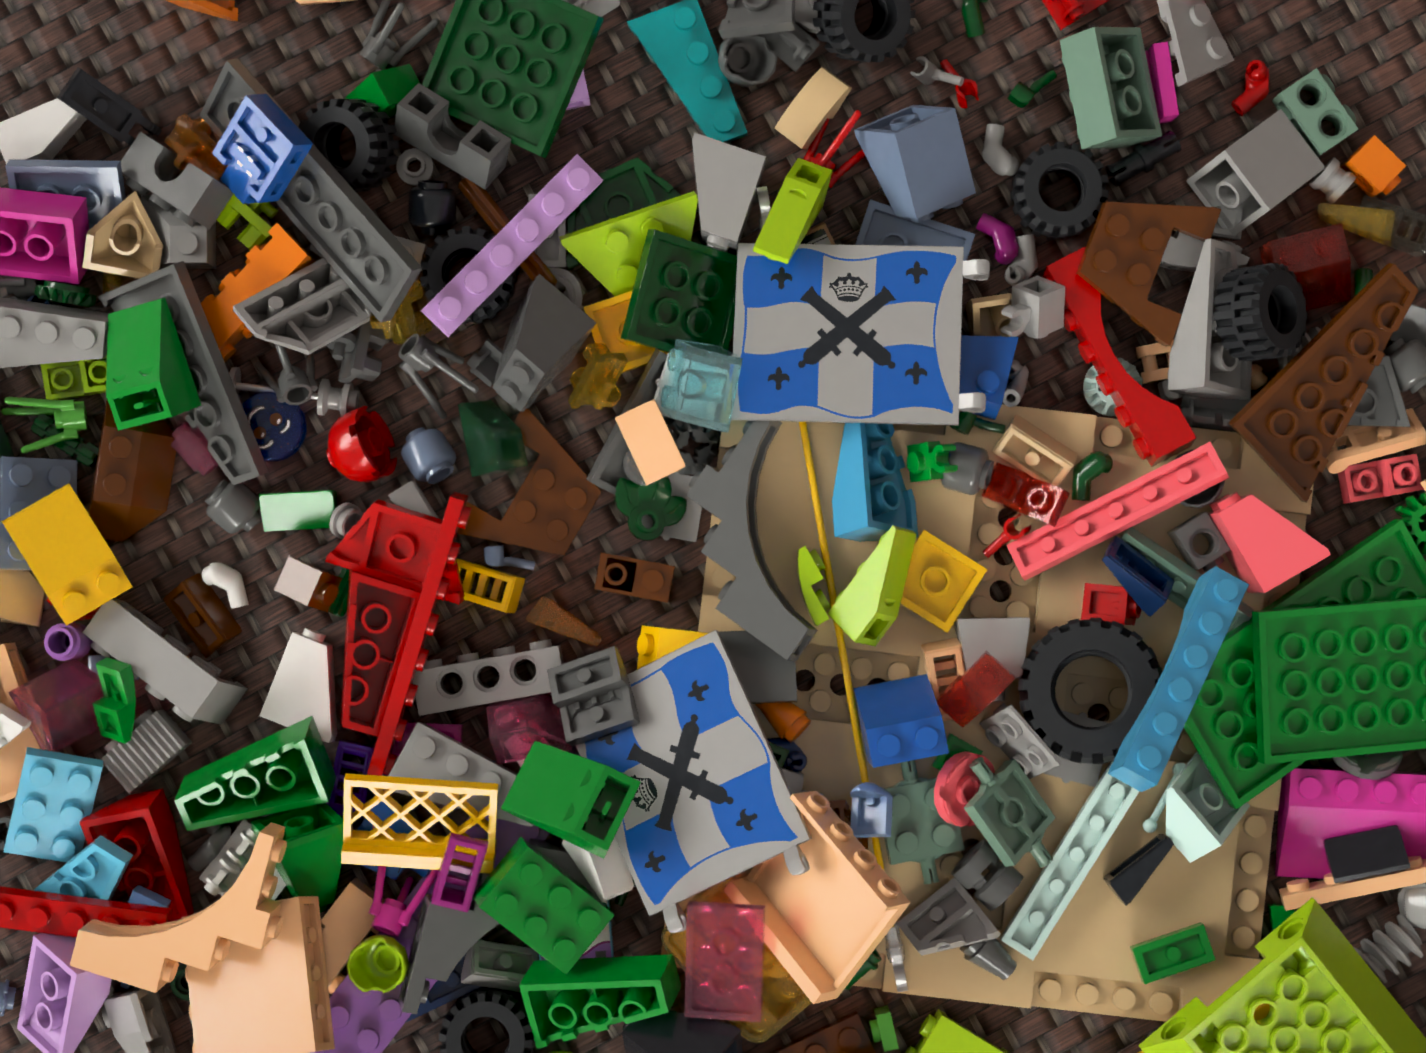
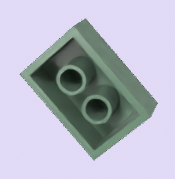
[1060,27,1162,149]

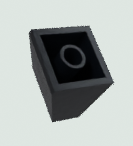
[622,1010,743,1053]

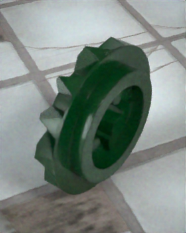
[35,281,97,307]

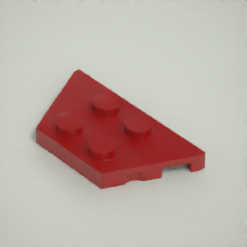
[325,499,465,605]

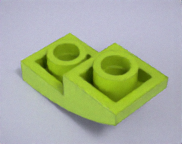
[40,355,107,400]
[797,546,831,626]

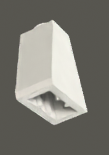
[259,628,337,743]

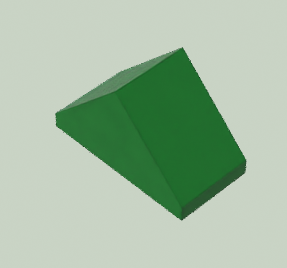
[345,64,420,117]

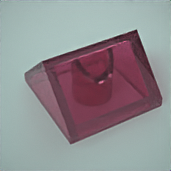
[9,659,104,752]

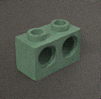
[1271,68,1358,157]

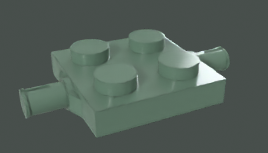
[964,757,1056,868]
[884,760,964,884]

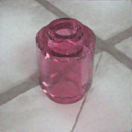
[171,421,219,476]

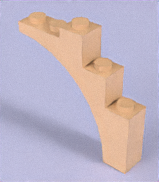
[70,822,287,993]

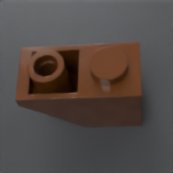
[594,552,675,603]

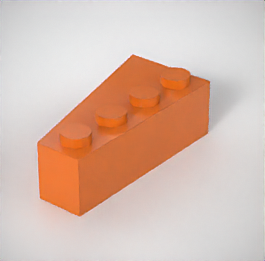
[201,223,316,362]

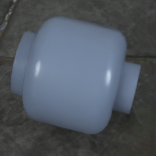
[401,427,456,484]

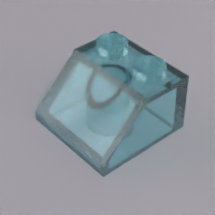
[661,339,743,432]

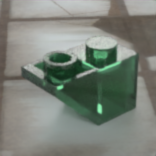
[458,400,528,477]

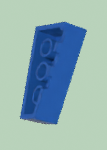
[960,335,1019,420]

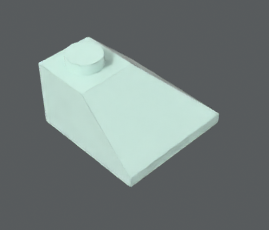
[1166,751,1250,863]

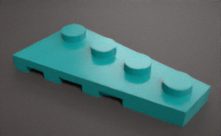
[627,0,748,143]

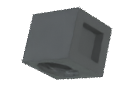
[1167,511,1230,572]

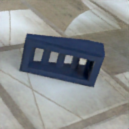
[1102,536,1175,617]

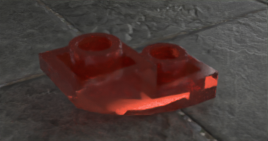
[982,462,1070,527]
[936,650,1015,728]

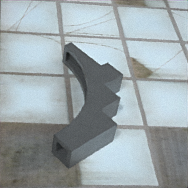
[686,420,818,661]

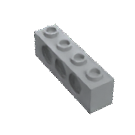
[413,639,564,716]

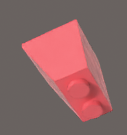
[1208,492,1331,593]

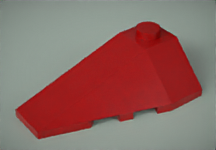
[80,788,194,921]

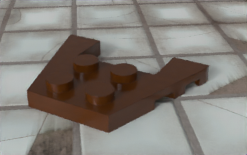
[1077,202,1221,347]
[457,408,602,556]

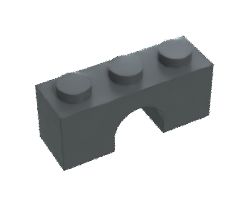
[394,83,511,190]
[121,132,233,230]

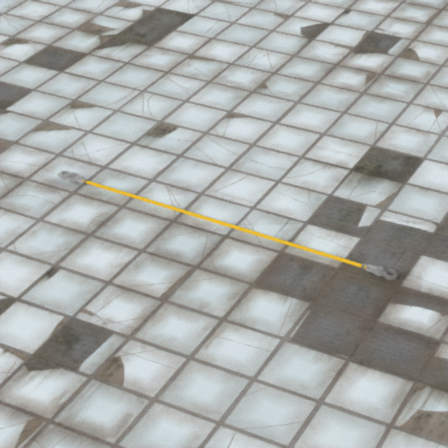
[757,186,908,992]

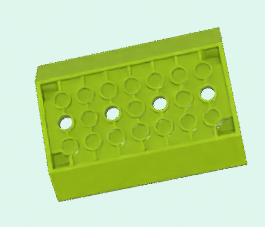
[1138,897,1426,1053]

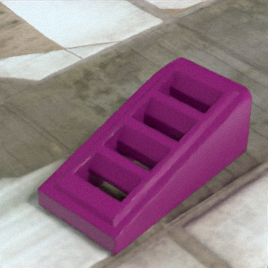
[431,833,488,913]

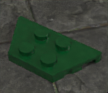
[566,157,699,270]

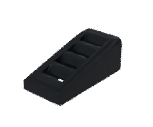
[1104,834,1174,906]

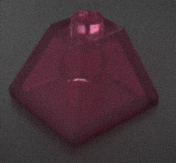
[486,692,572,764]

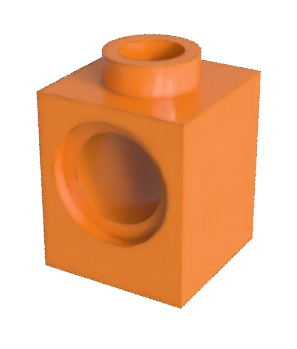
[1340,135,1406,198]

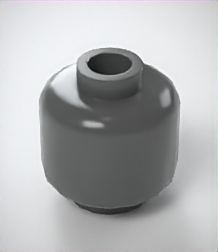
[1384,338,1426,394]
[941,442,994,495]
[204,479,261,534]

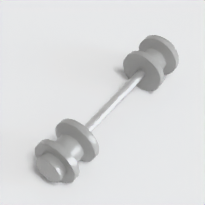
[229,367,359,416]

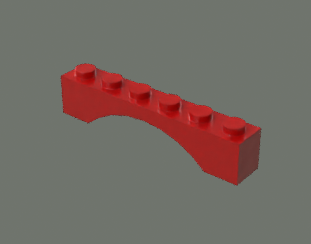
[1043,246,1196,467]

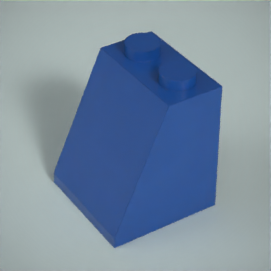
[853,674,949,768]

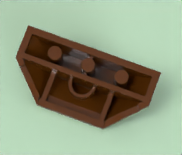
[89,399,178,542]

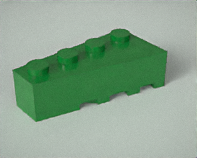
[174,715,336,831]
[519,954,681,1049]

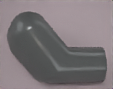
[188,823,231,871]

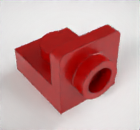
[1081,583,1142,626]

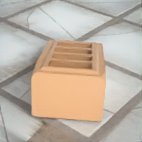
[921,638,973,721]

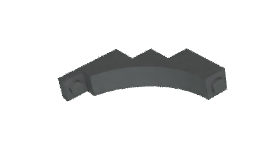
[398,838,613,1015]

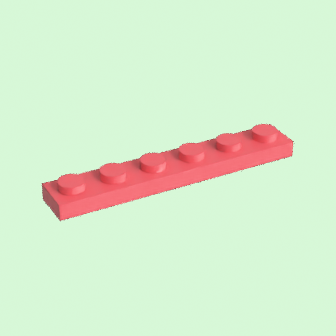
[1006,442,1229,581]

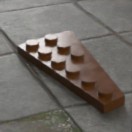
[1228,263,1419,503]

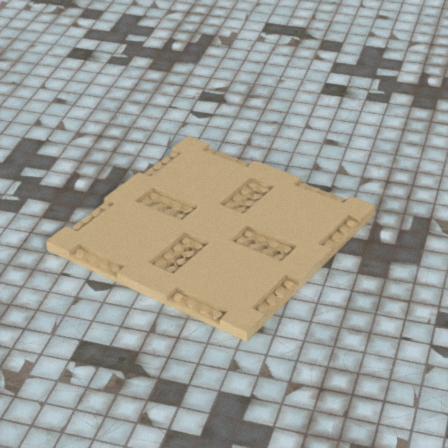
[661,373,1314,1022]

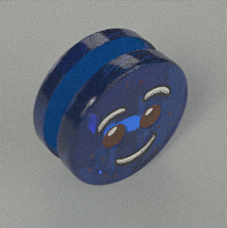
[242,392,307,462]

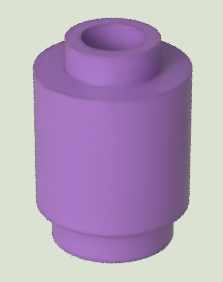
[44,622,93,661]

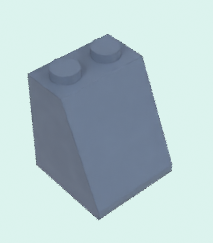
[854,105,976,222]

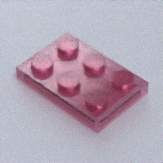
[685,901,765,1022]

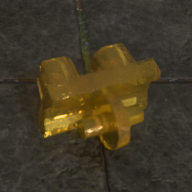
[369,280,433,345]
[568,343,628,410]

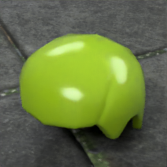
[346,935,410,993]

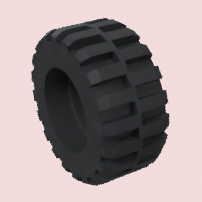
[1018,617,1163,765]

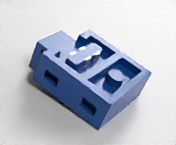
[212,94,313,204]

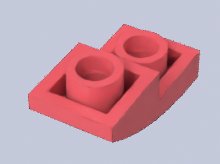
[1338,454,1424,504]

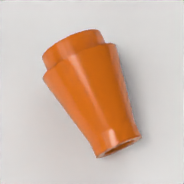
[755,702,811,743]

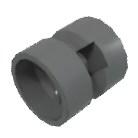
[951,839,1023,911]

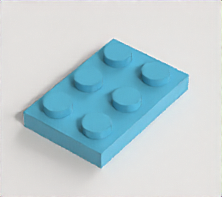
[3,747,103,863]

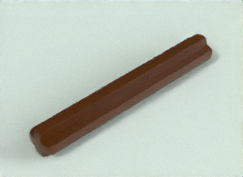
[458,178,557,286]

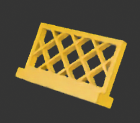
[341,773,499,873]

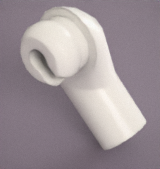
[202,562,249,609]

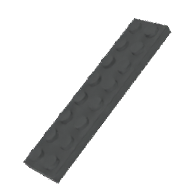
[200,58,422,323]

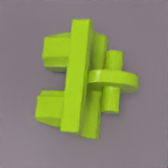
[216,194,278,250]

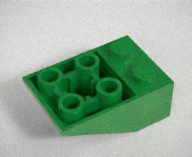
[106,297,202,431]
[501,741,641,859]

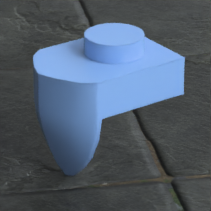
[850,782,893,838]

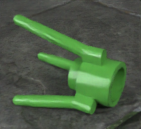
[1,397,87,454]

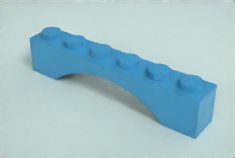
[1108,566,1249,792]

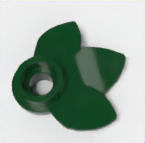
[615,476,687,541]

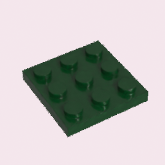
[621,229,737,368]

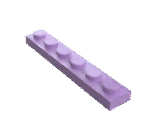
[421,154,604,337]

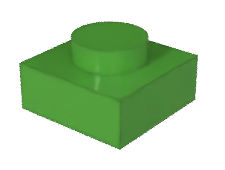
[869,1005,899,1052]

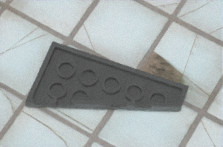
[98,261,269,485]

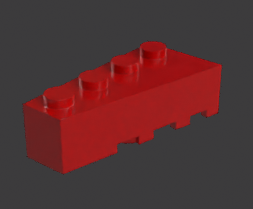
[340,570,421,737]

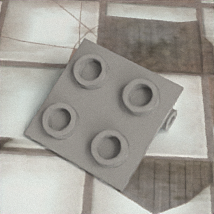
[979,703,1062,779]

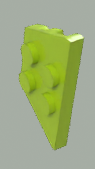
[559,191,698,296]

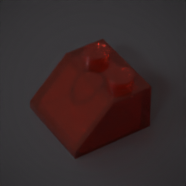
[1259,223,1351,311]

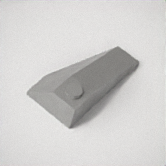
[1168,238,1252,400]
[102,987,177,1053]

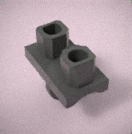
[326,312,388,384]

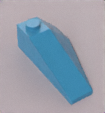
[832,423,918,542]

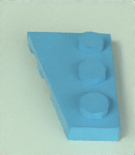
[33,835,133,900]

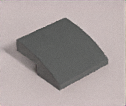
[719,630,797,704]
[547,646,640,746]

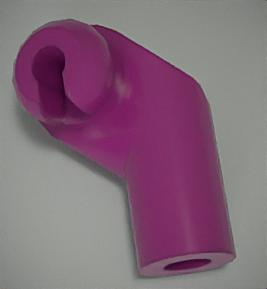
[976,213,1019,265]

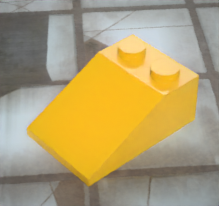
[1,483,133,626]

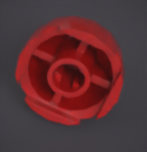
[326,406,397,483]

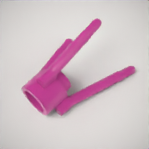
[368,866,439,937]

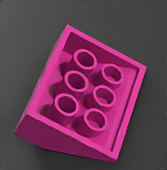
[1275,766,1426,879]

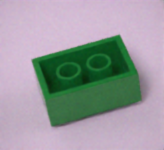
[473,837,614,974]

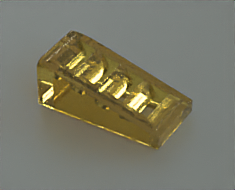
[1318,203,1396,246]

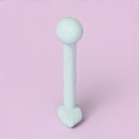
[1143,762,1186,833]

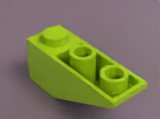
[753,158,833,264]
[827,525,917,646]

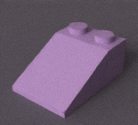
[17,933,112,1053]

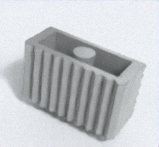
[100,709,192,794]

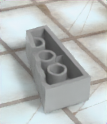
[0,297,110,368]
[388,722,535,827]

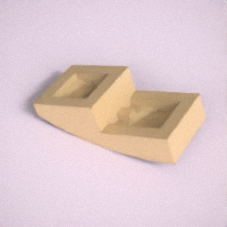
[774,67,852,149]

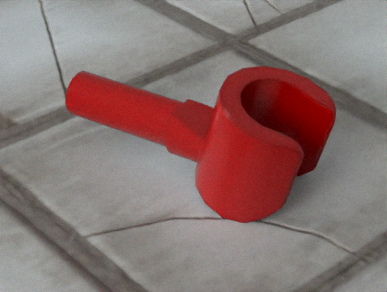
[940,59,979,109]
[982,514,1031,558]

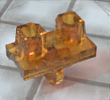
[164,114,228,182]

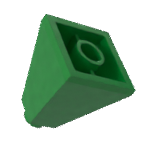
[251,803,343,913]

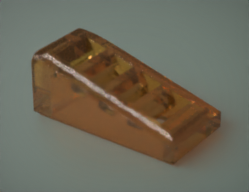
[525,596,604,646]

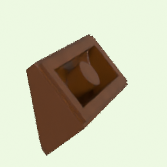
[163,573,242,658]

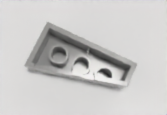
[82,598,248,725]

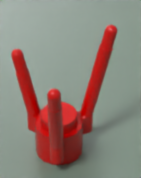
[803,110,865,189]

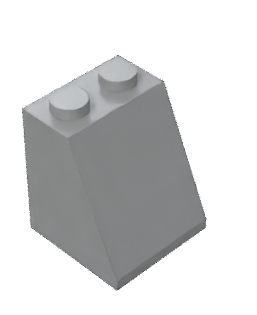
[1186,109,1326,239]
[692,133,766,253]

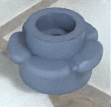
[0,979,16,1017]

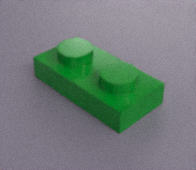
[1130,922,1216,984]

